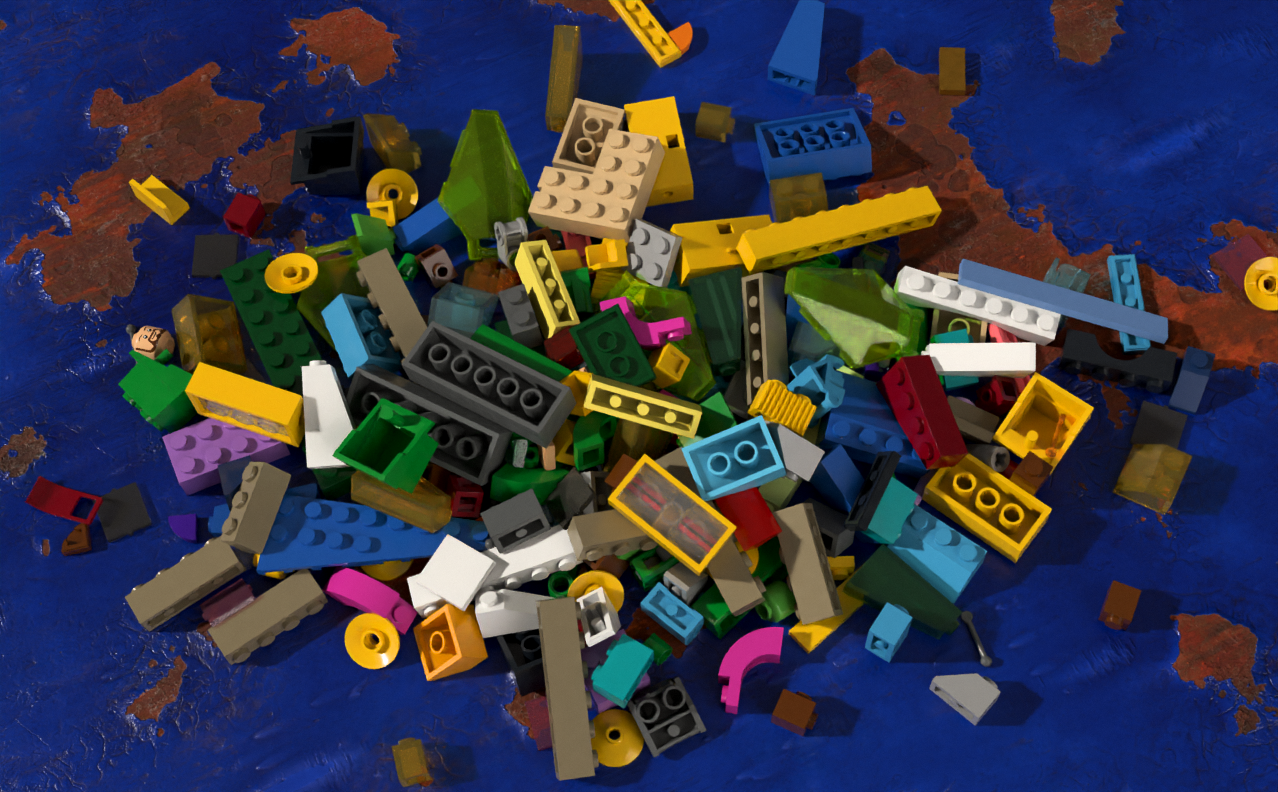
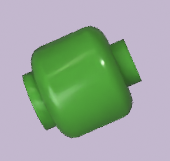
[755,580,796,623]

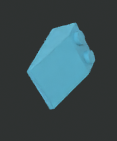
[681,415,787,502]

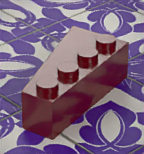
[876,355,969,469]

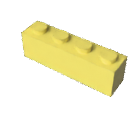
[515,240,581,347]
[584,374,702,439]

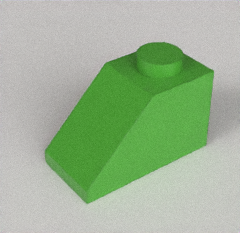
[351,213,396,258]

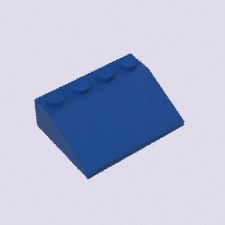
[754,108,872,189]
[815,370,930,479]

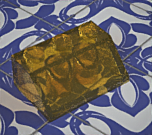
[171,294,248,375]

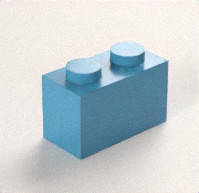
[865,602,913,663]

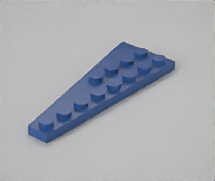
[256,494,491,575]

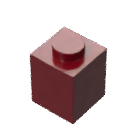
[223,192,266,239]

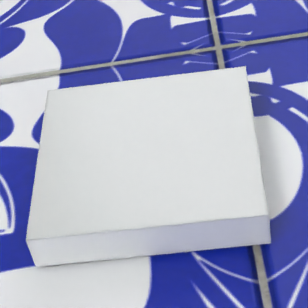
[416,534,496,611]

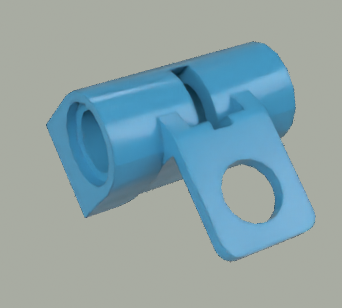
[640,582,704,645]

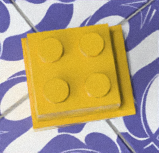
[992,372,1094,476]

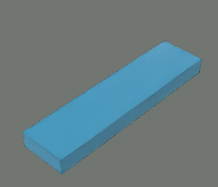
[1107,254,1151,355]

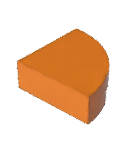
[668,22,693,55]

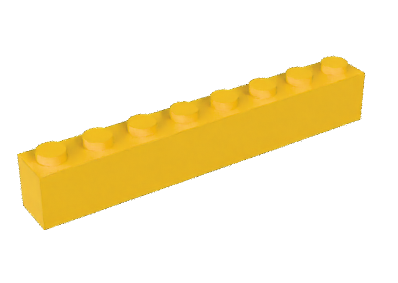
[737,186,942,274]

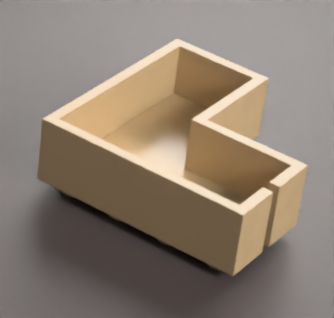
[528,129,665,244]

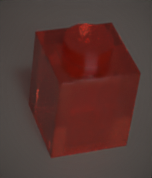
[544,325,585,370]

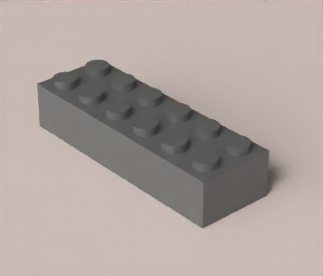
[401,320,577,449]
[346,364,513,486]

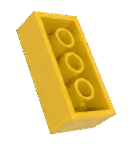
[922,453,1052,563]

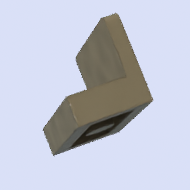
[947,396,999,445]

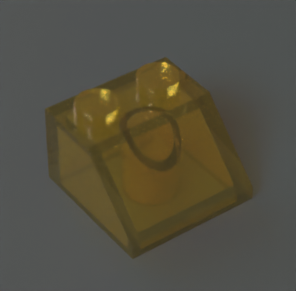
[363,113,422,173]
[769,172,828,223]
[1112,444,1192,515]

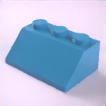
[321,293,404,379]
[881,505,987,606]

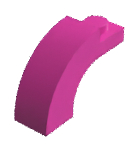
[599,296,692,351]
[322,567,418,635]
[718,627,784,714]

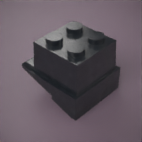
[290,117,365,195]

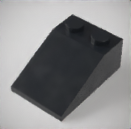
[495,629,546,697]

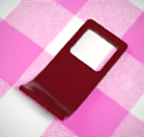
[25,476,103,525]

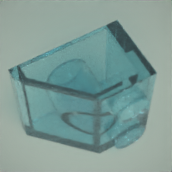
[427,282,499,339]
[788,321,851,378]

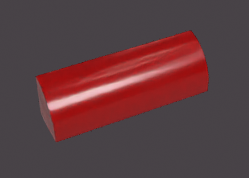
[714,487,782,551]

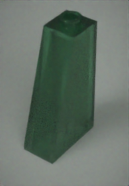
[688,267,742,377]
[843,544,962,640]

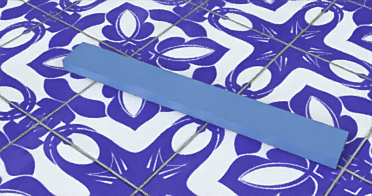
[958,259,1168,344]

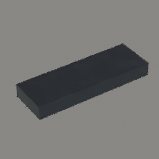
[844,451,901,531]

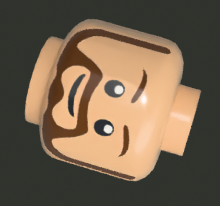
[132,326,175,360]

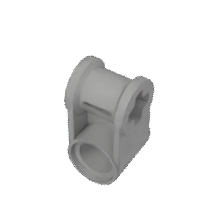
[494,217,528,272]

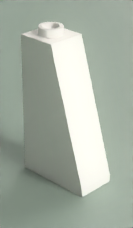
[921,342,1036,378]
[302,360,356,469]

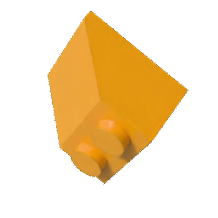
[413,604,488,681]

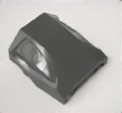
[627,676,706,758]

